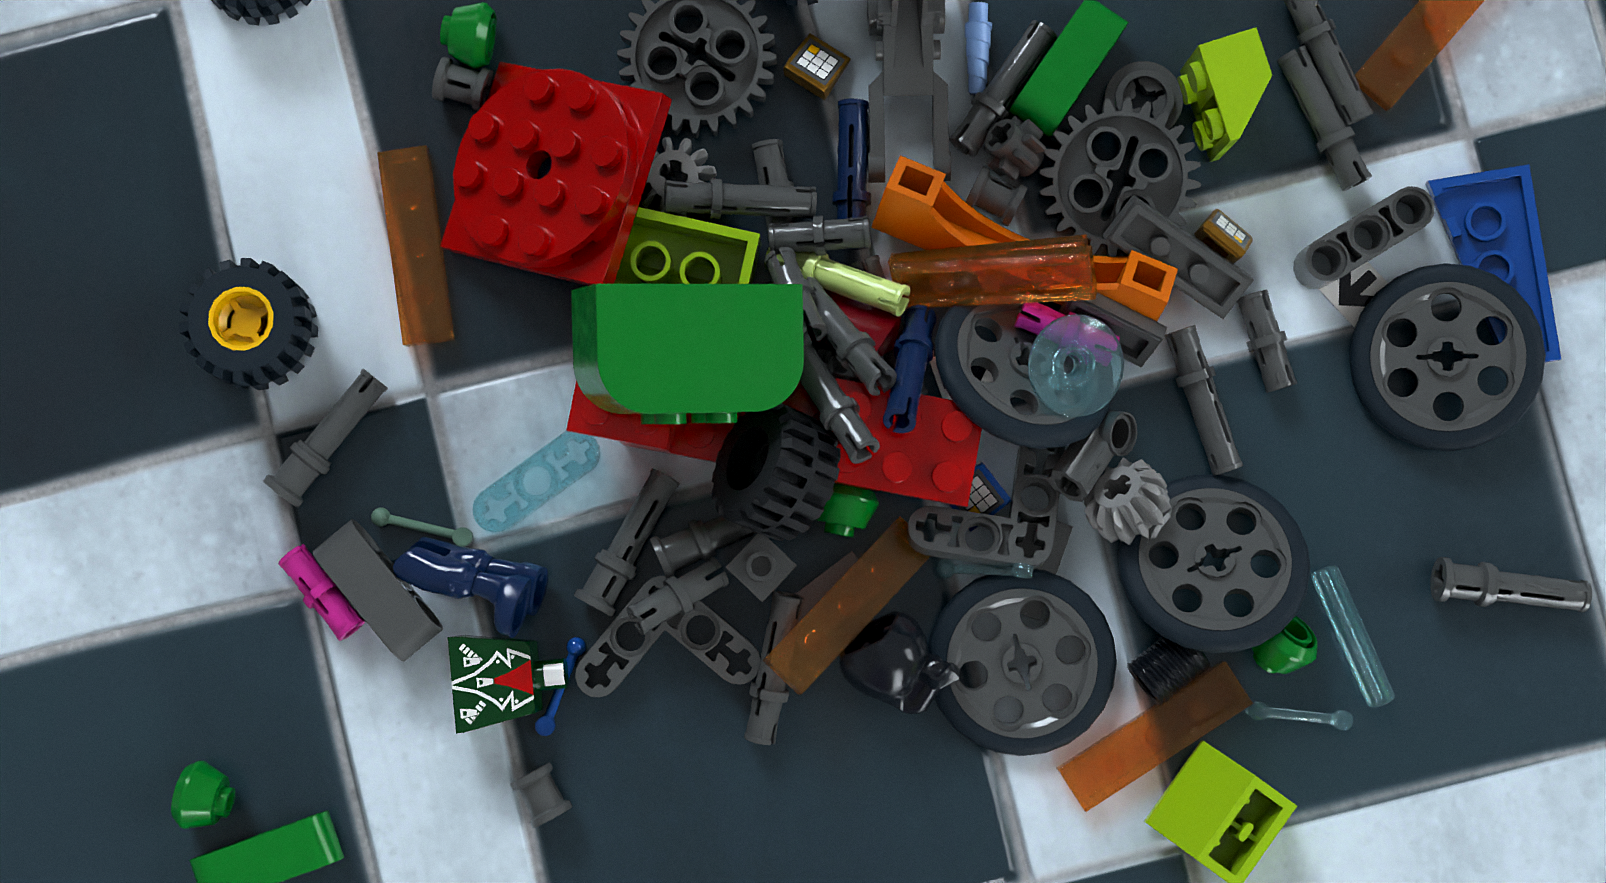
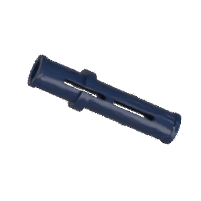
[832,98,871,250]
[883,305,937,433]

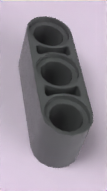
[1293,186,1434,289]
[312,519,443,662]

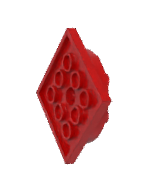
[440,62,672,286]

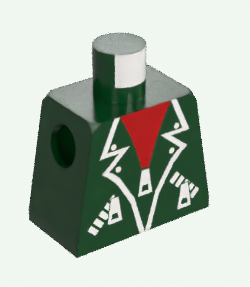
[448,635,569,734]

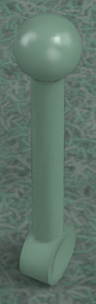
[371,507,473,547]

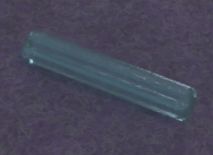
[1311,565,1395,708]

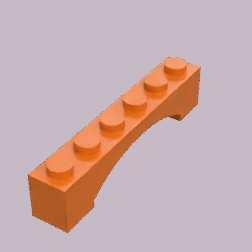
[871,155,1178,322]

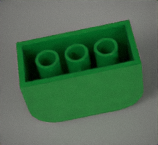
[571,284,804,424]

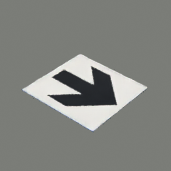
[1318,262,1388,328]

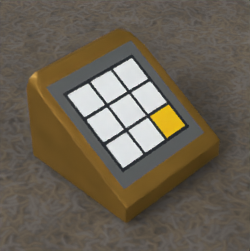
[783,33,851,101]
[1194,209,1253,263]

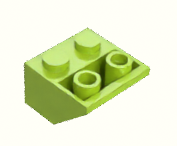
[1177,27,1272,162]
[1144,740,1297,883]

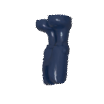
[393,537,548,638]

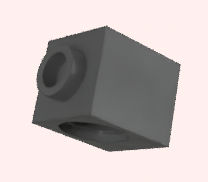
[725,533,797,602]

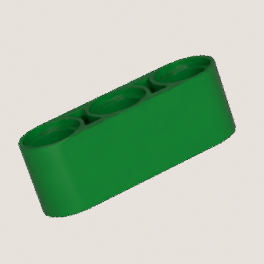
[1009,0,1129,139]
[189,810,344,883]

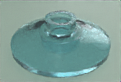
[1028,314,1124,417]

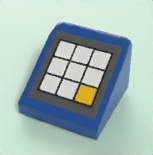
[949,462,1012,532]

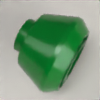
[440,2,497,70]
[816,483,879,537]
[1251,616,1318,674]
[171,760,236,829]

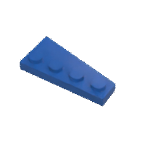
[1425,164,1562,363]

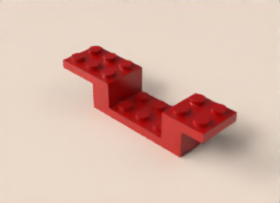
[566,378,982,507]

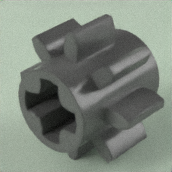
[984,116,1046,180]

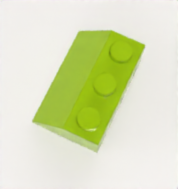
[614,207,761,284]

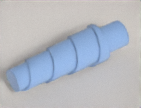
[965,2,992,96]

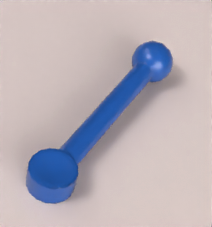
[535,637,586,736]

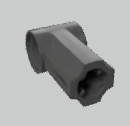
[1047,410,1138,502]

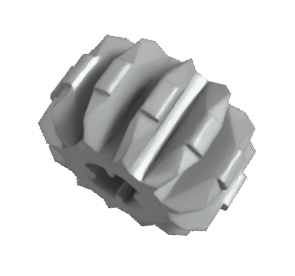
[641,137,717,217]
[1084,457,1172,545]

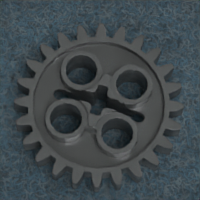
[617,0,777,138]
[1039,97,1201,257]

